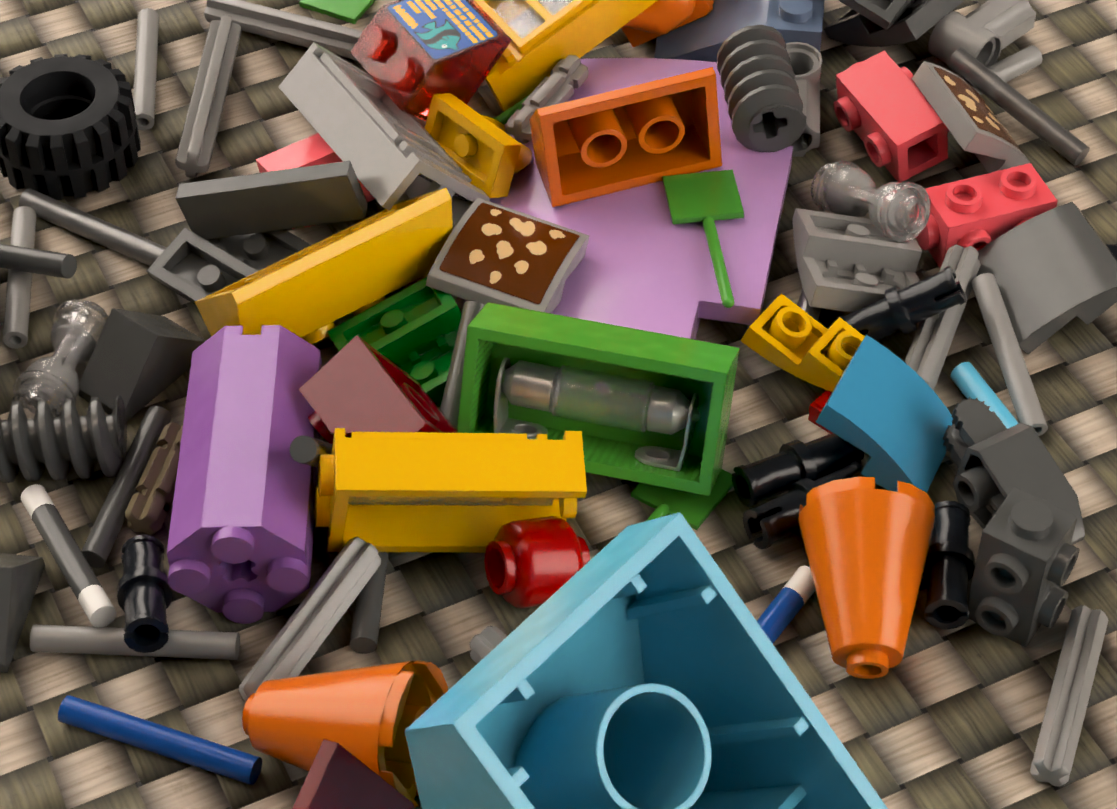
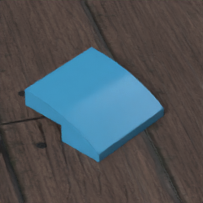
[816,334,953,493]

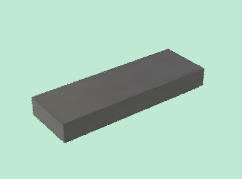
[176,161,368,240]

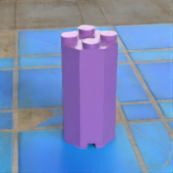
[167,325,322,624]

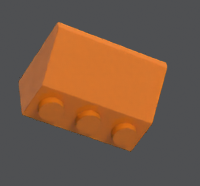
[529,67,722,208]

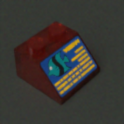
[350,0,512,121]

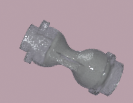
[811,161,931,242]
[12,300,109,419]

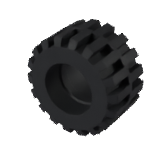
[0,54,141,200]

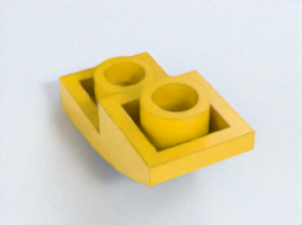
[741,293,865,392]

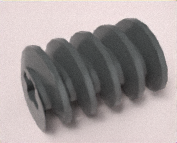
[717,25,807,152]
[0,396,127,483]

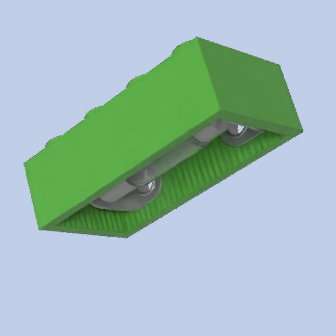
[457,302,740,496]

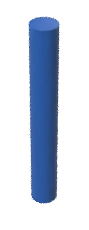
[58,695,262,785]

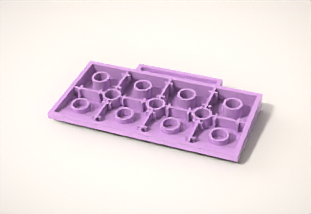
[456,58,793,394]

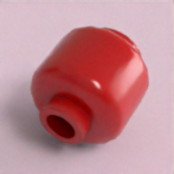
[485,516,590,609]

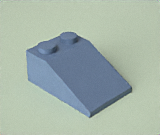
[654,0,824,62]

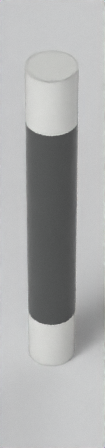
[21,484,117,628]

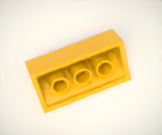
[195,188,453,344]

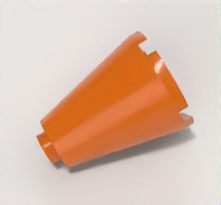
[798,477,935,679]
[242,660,448,808]

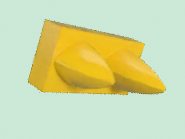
[425,93,532,198]

